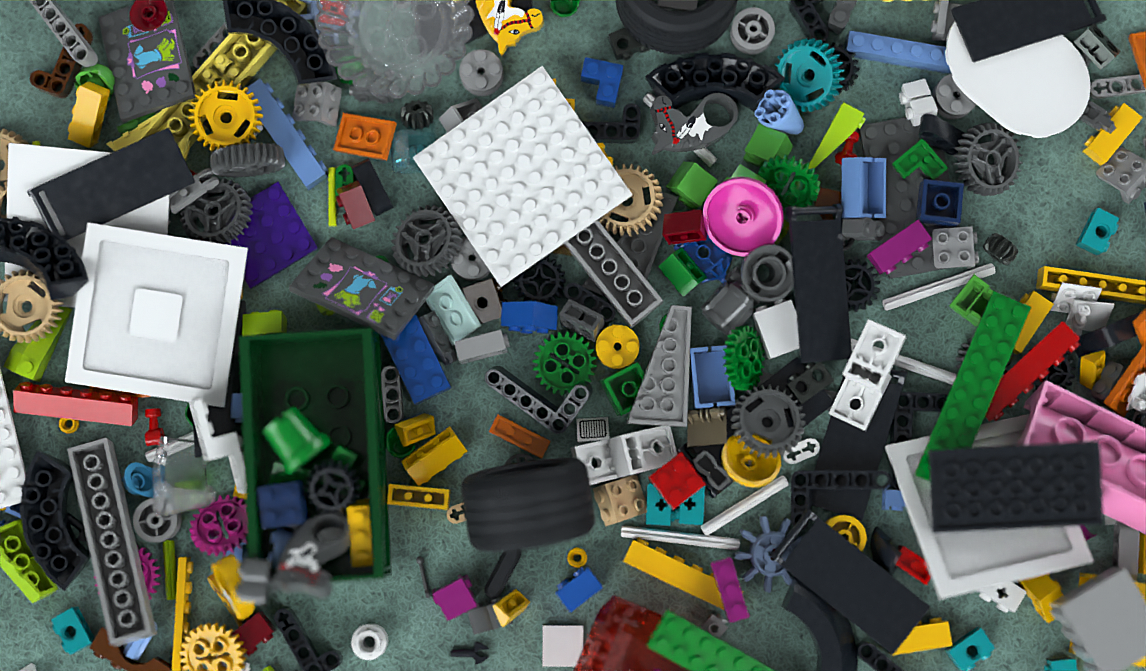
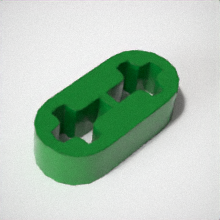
[335,164,354,196]

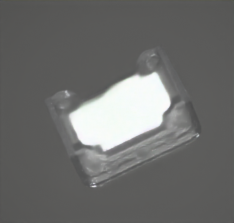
[152,436,216,517]

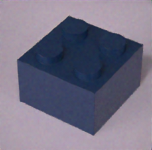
[916,179,964,227]
[257,479,309,529]

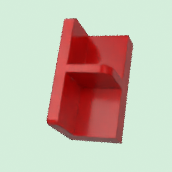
[895,545,931,585]

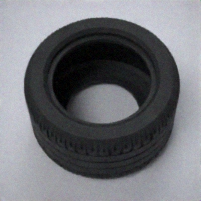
[615,0,738,55]
[461,458,596,552]

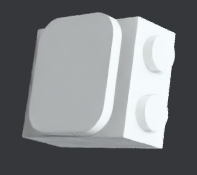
[752,298,799,360]

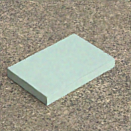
[426,275,482,346]

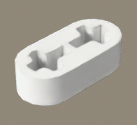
[783,438,820,464]

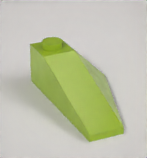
[808,101,866,169]
[3,306,73,382]

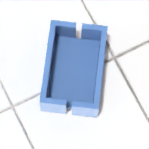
[841,157,886,218]
[689,345,736,410]

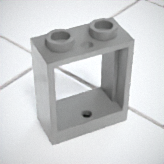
[454,330,510,364]

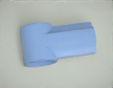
[123,621,158,661]

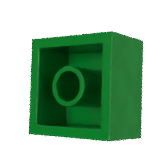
[599,362,644,416]

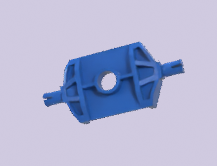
[673,234,733,284]

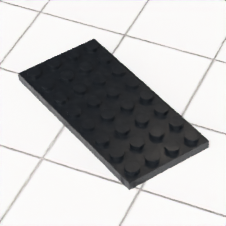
[928,440,1103,533]

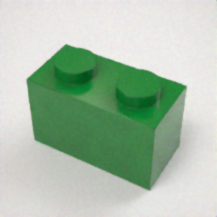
[658,247,707,297]

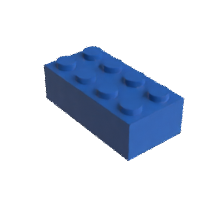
[381,315,452,405]

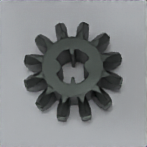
[400,100,434,131]
[983,233,1018,265]

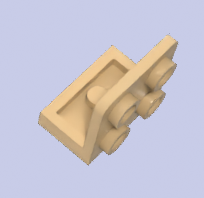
[593,475,647,527]

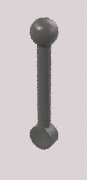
[416,557,430,598]

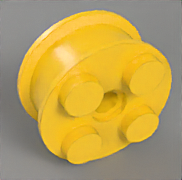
[595,325,640,369]
[825,515,867,552]

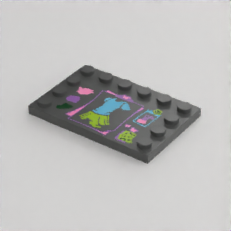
[98,0,196,122]
[289,237,435,340]

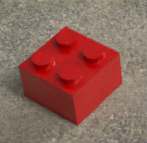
[648,452,706,510]

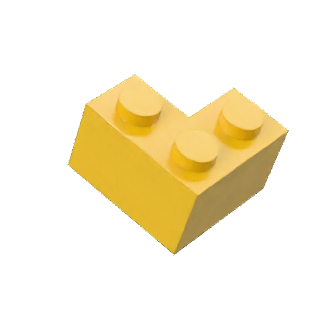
[1017,573,1063,624]

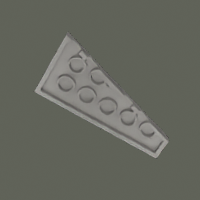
[626,305,692,427]

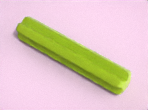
[162,540,177,600]

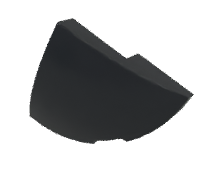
[870,526,902,576]

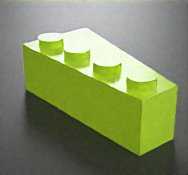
[0,518,58,604]

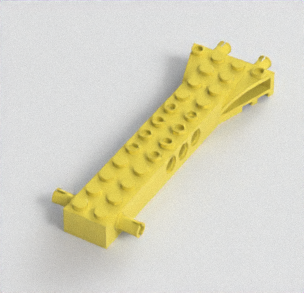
[106,0,307,161]

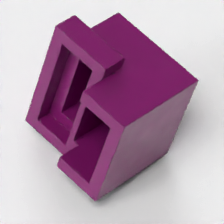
[432,574,477,621]

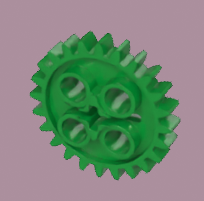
[757,154,821,210]
[723,326,765,391]
[532,331,597,396]

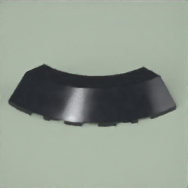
[222,0,338,85]
[645,52,785,113]
[0,216,89,300]
[20,450,91,591]
[781,576,858,671]

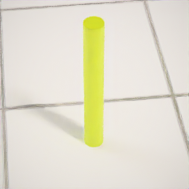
[328,167,336,227]

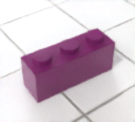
[867,220,932,275]
[710,557,749,623]

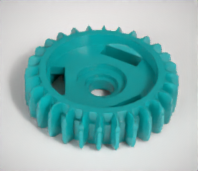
[774,38,845,112]

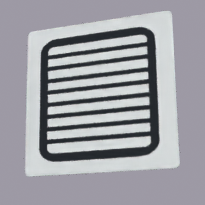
[576,417,610,442]

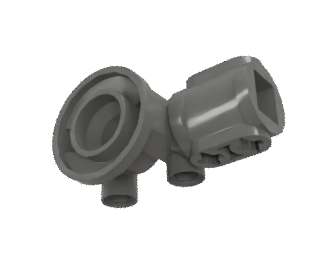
[701,245,794,335]

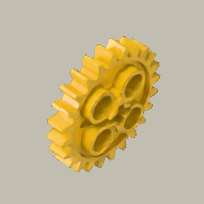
[180,622,246,671]

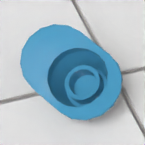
[121,462,168,498]

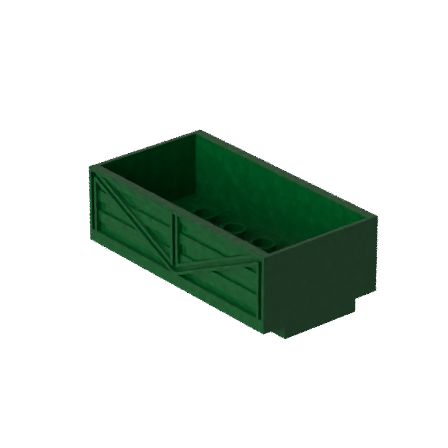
[239,328,392,582]

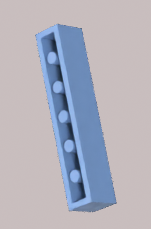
[844,31,951,74]
[247,79,328,190]

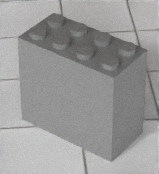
[1050,567,1146,671]

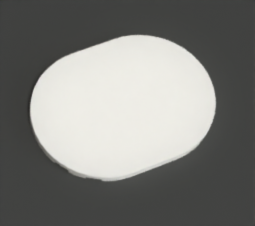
[945,21,1090,138]

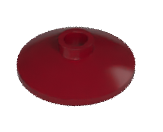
[130,0,168,31]

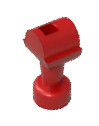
[834,131,859,166]
[144,408,165,446]

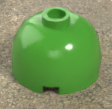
[75,63,115,100]

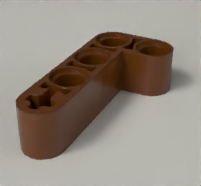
[30,23,93,99]

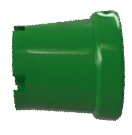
[263,406,331,475]

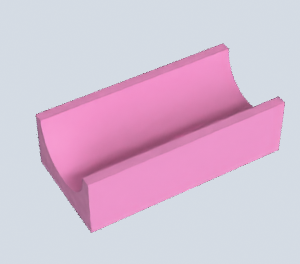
[1016,380,1146,534]

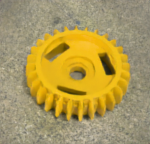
[188,80,263,151]

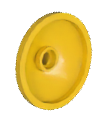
[721,434,781,487]

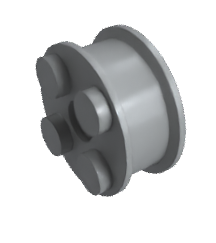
[730,7,775,55]
[459,49,504,96]
[932,73,976,119]
[451,236,490,281]
[133,498,182,543]

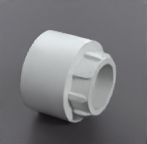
[351,623,388,660]

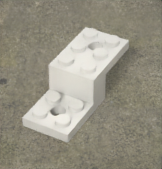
[829,319,906,431]
[189,399,246,494]
[571,426,677,485]

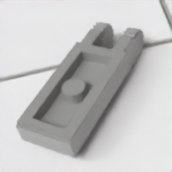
[169,168,219,214]

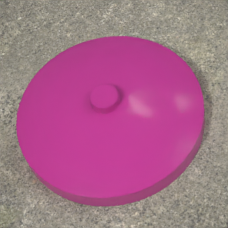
[703,177,783,257]

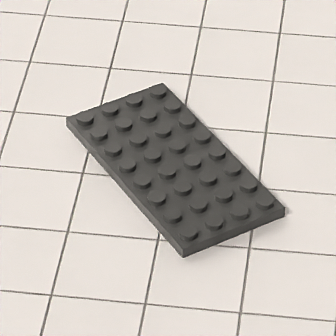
[858,117,960,279]

